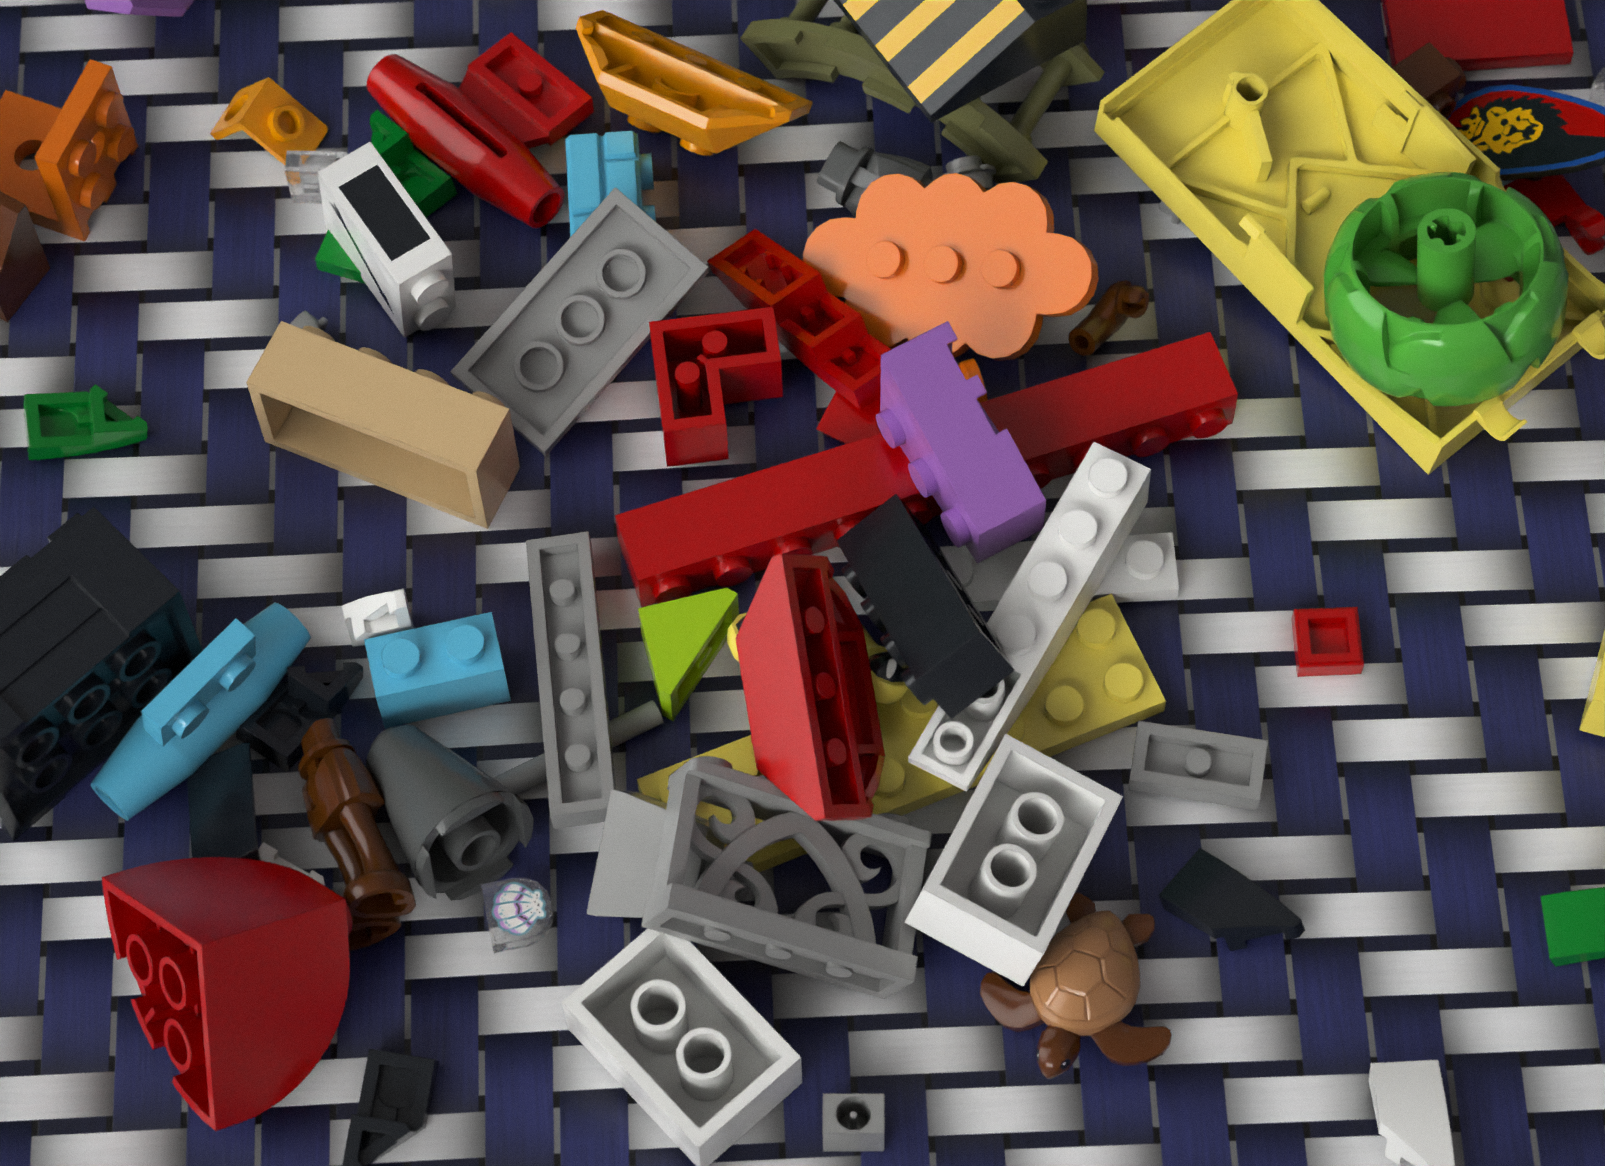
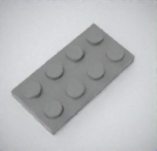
[450,187,709,456]

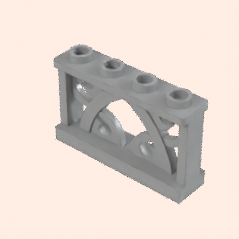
[641,756,932,999]

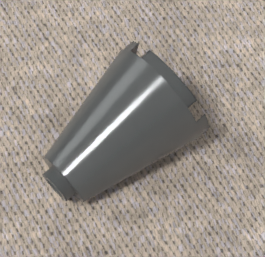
[366,725,534,901]

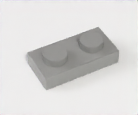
[1128,721,1268,810]

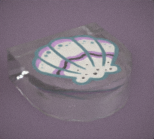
[481,878,553,953]

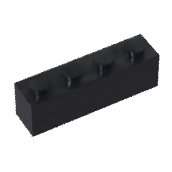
[836,494,1015,719]

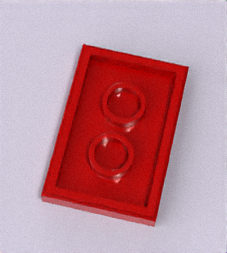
[1381,0,1574,71]

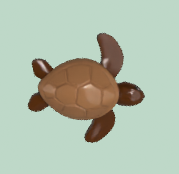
[980,892,1172,1079]

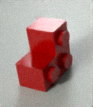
[649,307,783,467]

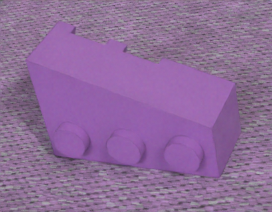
[876,321,1046,564]

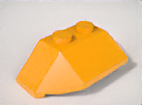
[576,10,813,156]

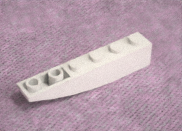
[908,442,1151,792]

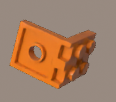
[0,59,138,241]

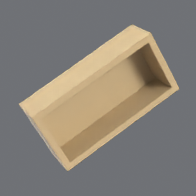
[246,321,520,529]

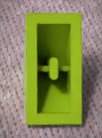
[638,588,739,721]

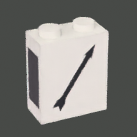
[318,142,456,338]

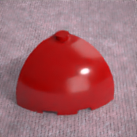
[102,857,352,1131]

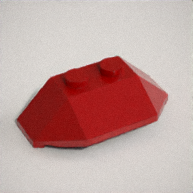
[735,554,885,821]

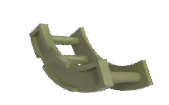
[740,0,1105,184]

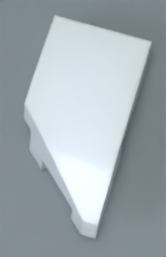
[342,588,414,648]
[1369,1060,1455,1166]

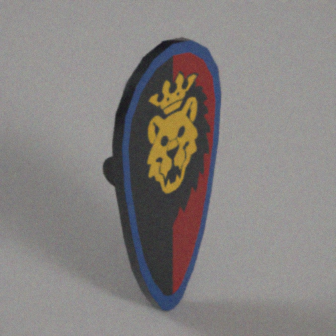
[1447,84,1605,181]

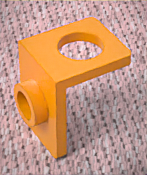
[210,77,328,173]

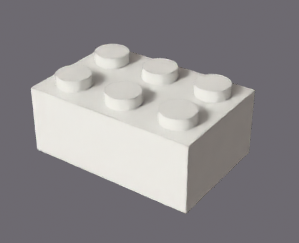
[904,733,1123,986]
[562,929,802,1166]

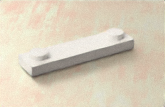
[940,532,1179,611]

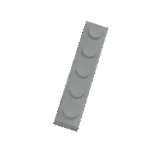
[526,531,616,829]

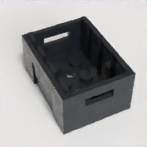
[0,507,203,841]

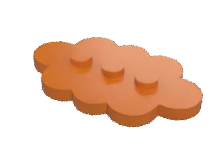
[803,173,1099,361]

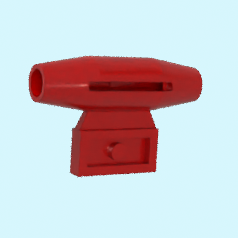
[366,32,594,228]

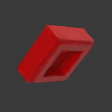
[1291,607,1364,677]

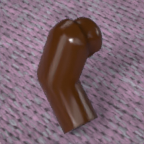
[1068,280,1149,356]

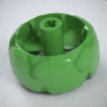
[1324,172,1569,406]

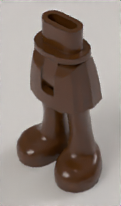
[298,718,416,951]

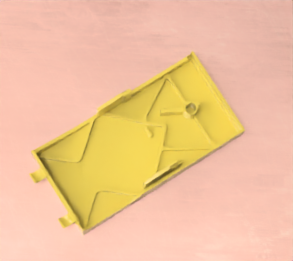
[1094,0,1605,475]

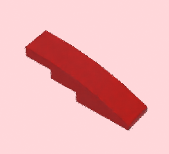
[707,229,891,410]

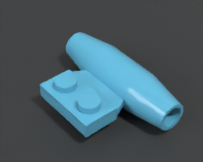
[90,602,311,821]

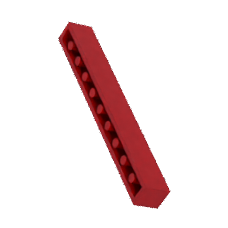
[615,332,1238,608]

